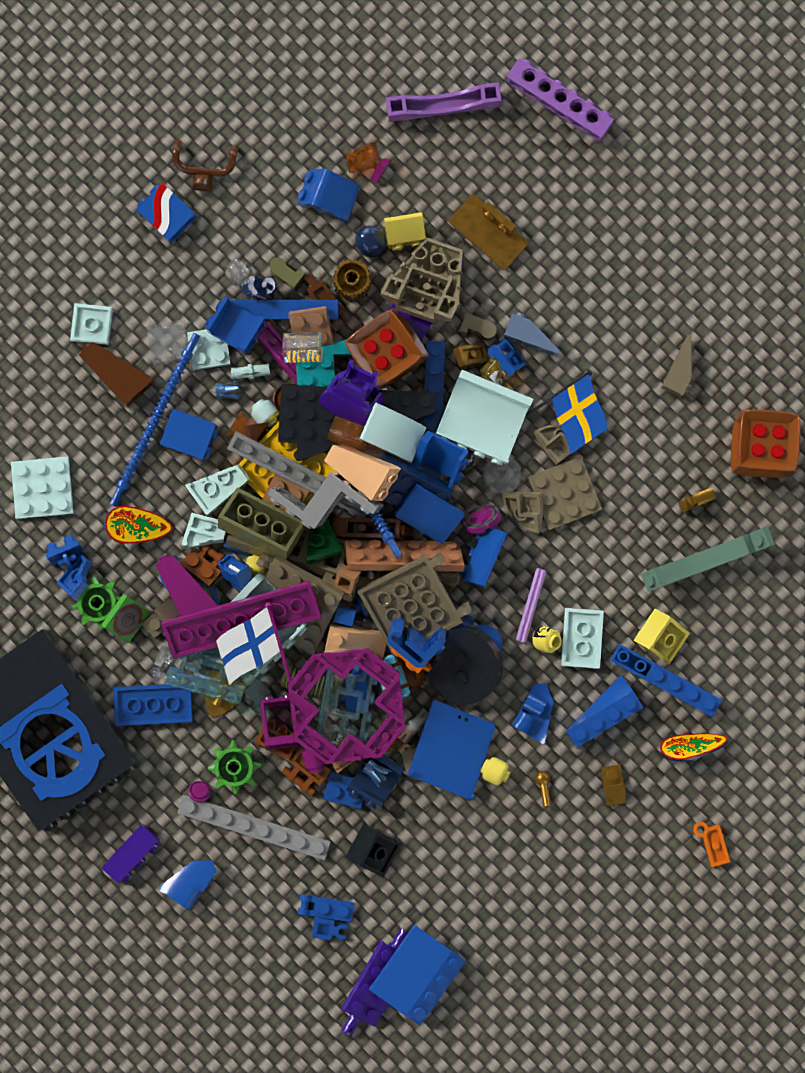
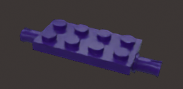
[341,928,408,1036]

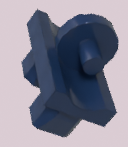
[243,276,277,300]

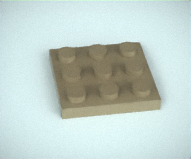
[528,456,602,531]

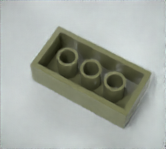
[218,487,305,560]

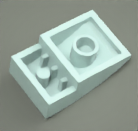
[360,403,427,463]

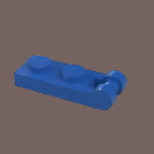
[297,894,354,922]

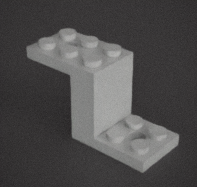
[267,471,384,529]

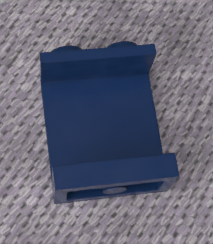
[346,755,405,811]

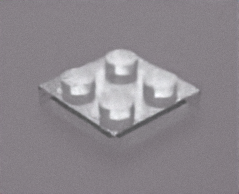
[146,320,188,365]

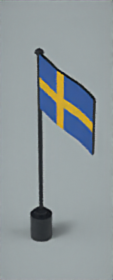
[461,369,607,472]

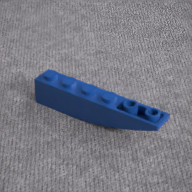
[610,644,722,718]

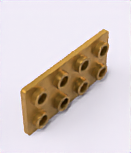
[449,194,529,270]

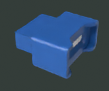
[217,554,254,592]

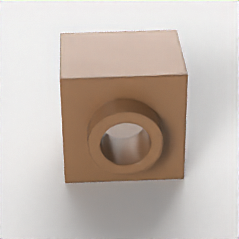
[334,564,361,595]

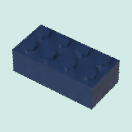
[380,451,453,508]

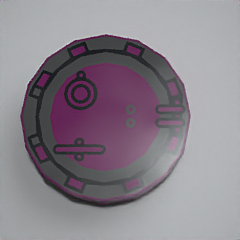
[463,504,501,534]

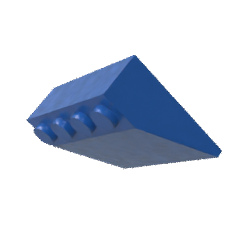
[369,924,466,1026]

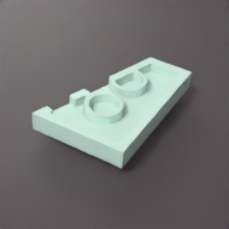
[185,465,251,515]

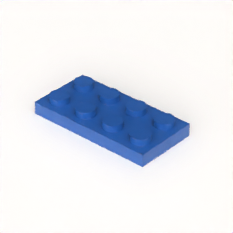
[113,683,193,726]

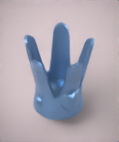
[211,380,240,400]
[362,759,391,787]

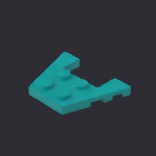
[296,339,352,387]

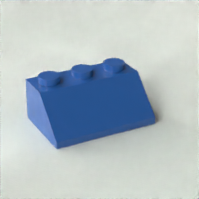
[461,527,507,589]

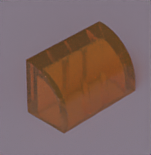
[327,416,367,452]

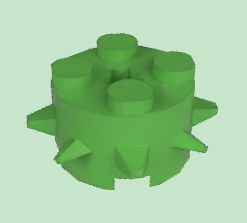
[72,577,121,629]
[208,740,261,794]

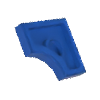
[57,554,93,600]

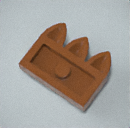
[254,719,297,761]

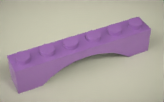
[386,82,501,122]

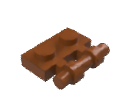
[181,544,226,588]
[282,746,332,796]

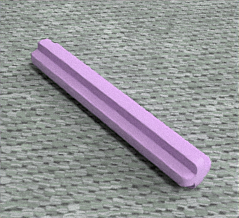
[516,568,546,643]

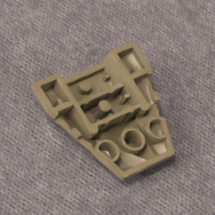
[380,237,463,323]

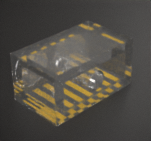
[282,332,323,363]

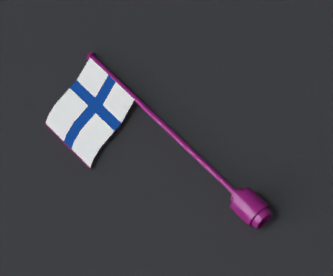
[216,602,325,773]

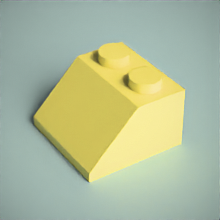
[384,212,426,251]
[634,609,690,665]

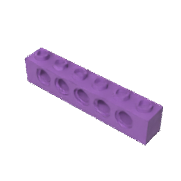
[506,58,614,143]

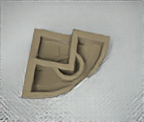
[534,425,570,465]
[502,492,543,533]

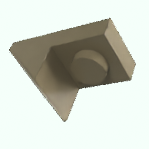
[142,599,180,639]

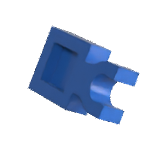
[311,917,347,940]

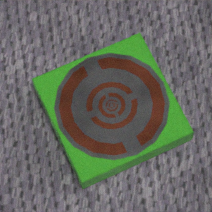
[101,594,151,643]

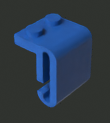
[297,168,361,222]
[387,618,446,668]

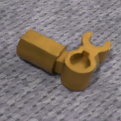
[678,488,716,513]

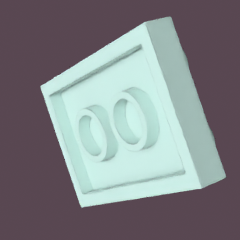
[561,608,604,669]

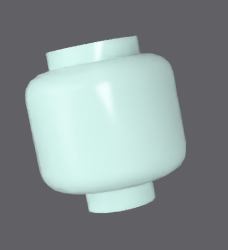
[251,399,279,428]

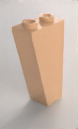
[324,445,401,501]

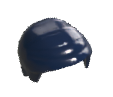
[355,225,386,258]

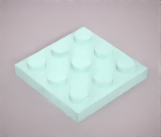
[11,456,74,519]

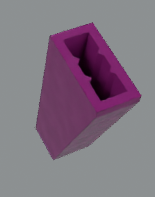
[155,554,219,616]

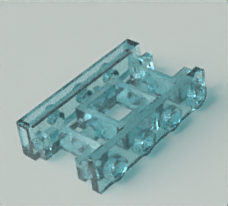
[166,647,252,704]
[317,668,378,742]

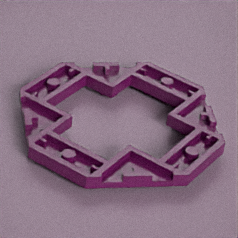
[288,648,405,764]

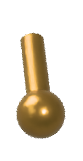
[535,771,551,808]

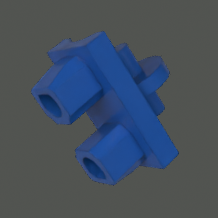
[45,535,84,569]

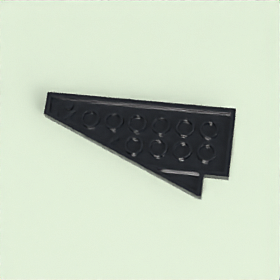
[278,384,436,462]

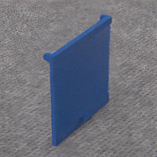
[407,700,496,800]

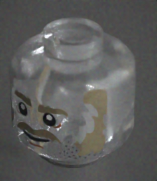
[225,258,254,287]

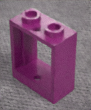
[259,694,302,750]

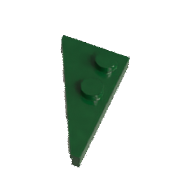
[306,517,342,565]

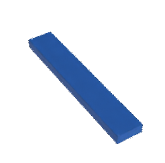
[230,300,339,320]

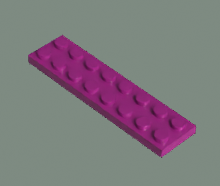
[161,581,322,659]

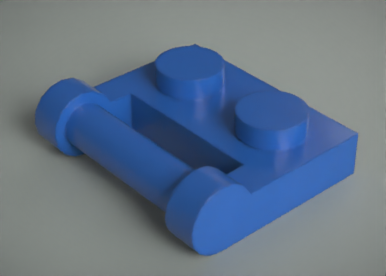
[488,338,527,376]

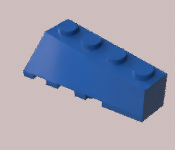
[565,675,643,748]

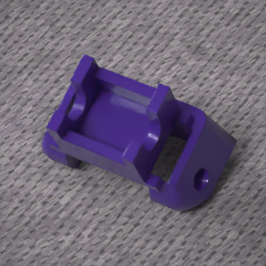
[318,359,385,427]

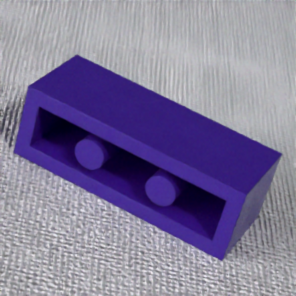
[101,824,160,884]

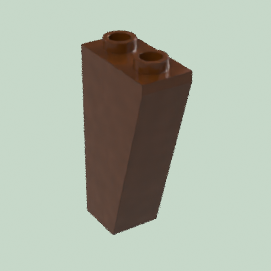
[333,517,413,541]

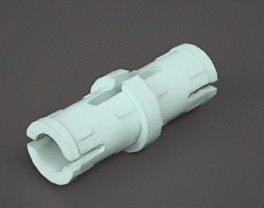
[231,363,270,380]

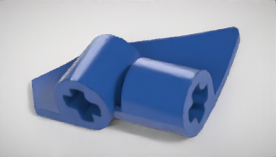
[512,683,554,744]
[159,860,216,910]

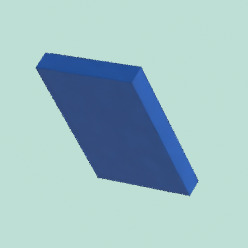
[394,484,465,544]

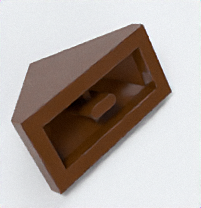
[244,422,269,443]

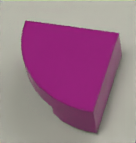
[371,158,391,183]

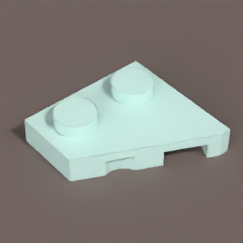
[181,513,226,549]

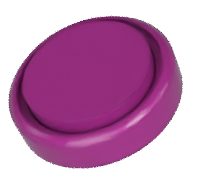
[188,781,211,803]

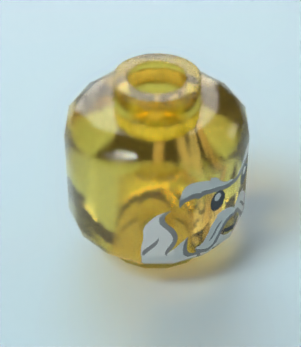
[480,359,509,385]

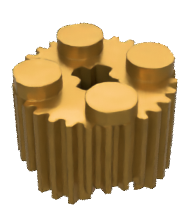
[333,259,371,301]

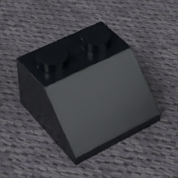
[345,823,402,878]

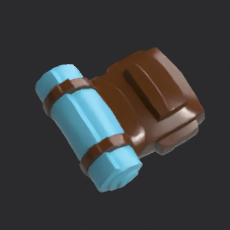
[384,654,426,698]

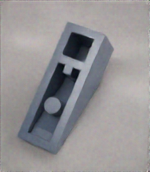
[504,312,560,357]

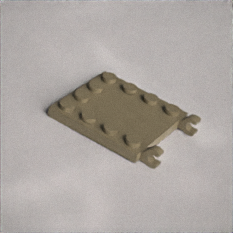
[357,552,472,654]
[256,553,345,655]

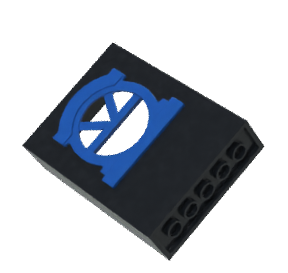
[0,629,140,832]

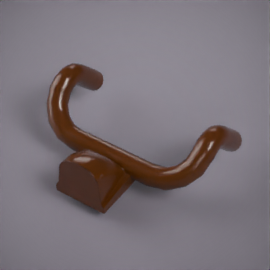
[172,140,239,192]

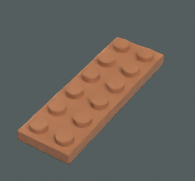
[344,539,464,572]

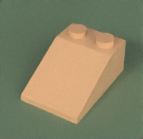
[324,620,386,668]

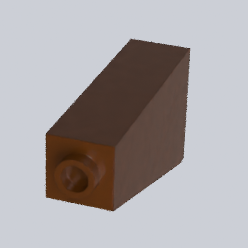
[79,342,155,407]

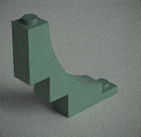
[641,526,775,592]

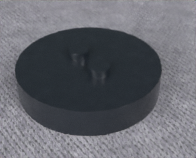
[426,626,503,705]

